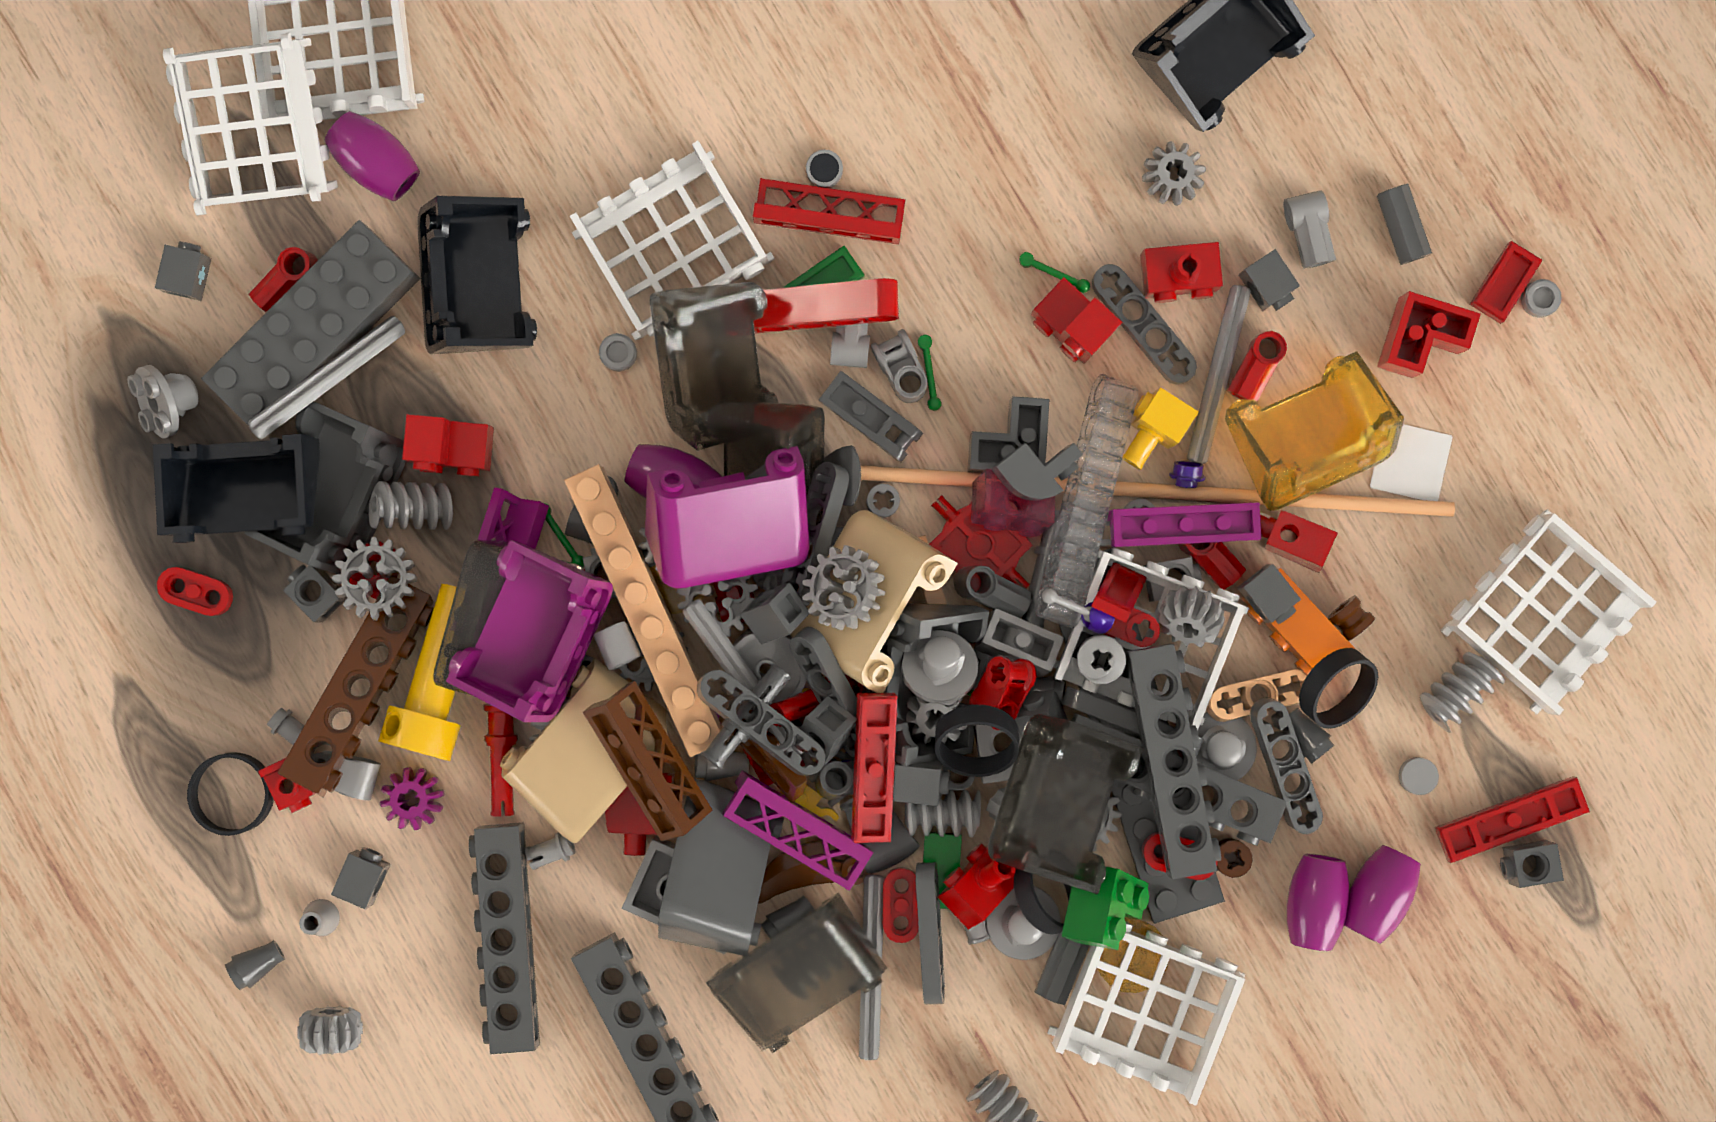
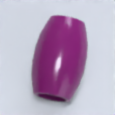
[324,111,420,201]
[624,444,723,499]
[1344,845,1421,944]
[1286,854,1350,951]

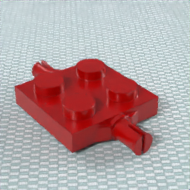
[929,493,1033,592]

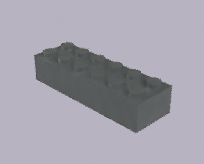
[201,220,421,426]

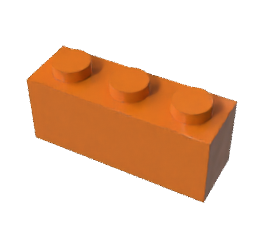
[1241,568,1355,676]

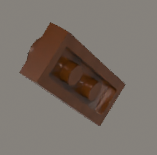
[719,697,808,803]

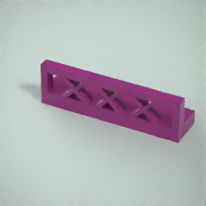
[449,487,549,641]
[1102,502,1261,547]
[722,770,874,891]

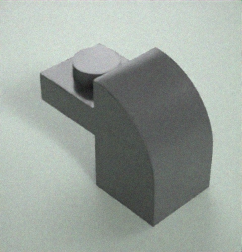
[991,443,1083,501]

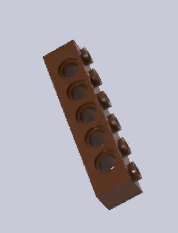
[278,575,434,798]

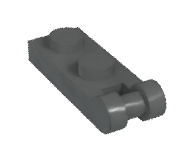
[819,371,923,463]

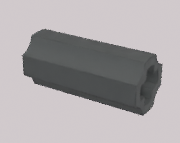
[1377,184,1432,265]
[1034,923,1090,1006]

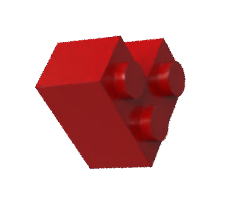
[1031,277,1123,364]
[1377,291,1481,378]
[402,414,494,477]

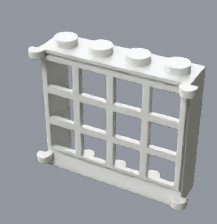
[248,0,425,126]
[163,33,338,215]
[570,141,775,341]
[1441,509,1656,715]
[1053,547,1249,731]
[1047,921,1245,1105]

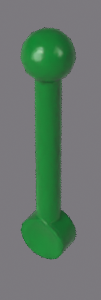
[1019,252,1091,293]
[918,335,942,411]
[544,503,584,569]

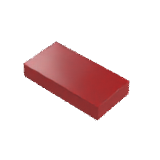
[1469,241,1543,324]
[1091,562,1147,623]

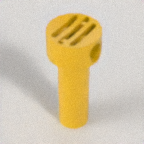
[378,584,475,761]

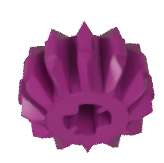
[380,767,445,830]

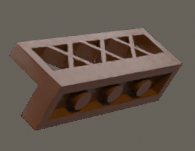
[583,681,713,841]

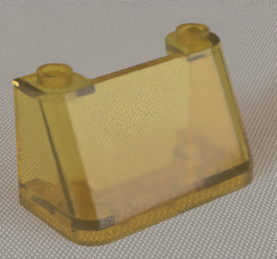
[1225,351,1405,511]

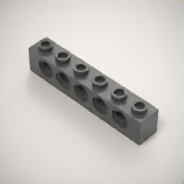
[1125,644,1221,880]
[1058,713,1288,846]
[469,822,540,1054]
[571,932,719,1122]

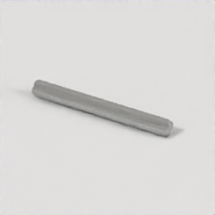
[1187,285,1251,464]
[248,316,405,439]
[683,599,803,756]
[859,874,884,1060]

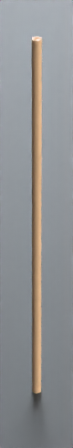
[860,465,1455,517]

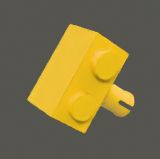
[1121,387,1199,470]

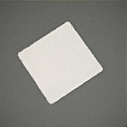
[1370,421,1452,501]

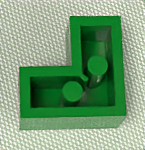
[1061,862,1149,950]

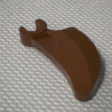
[758,841,864,904]

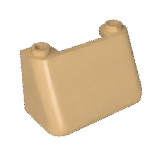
[790,510,957,693]
[500,658,667,843]

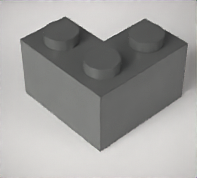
[968,396,1050,473]

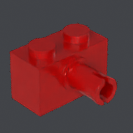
[1140,242,1223,303]
[938,839,1019,930]

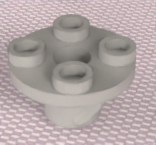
[127,365,199,438]
[902,630,978,705]
[1182,711,1257,780]
[986,886,1061,960]

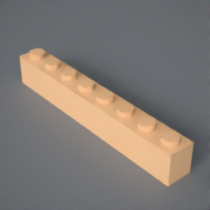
[564,464,722,757]

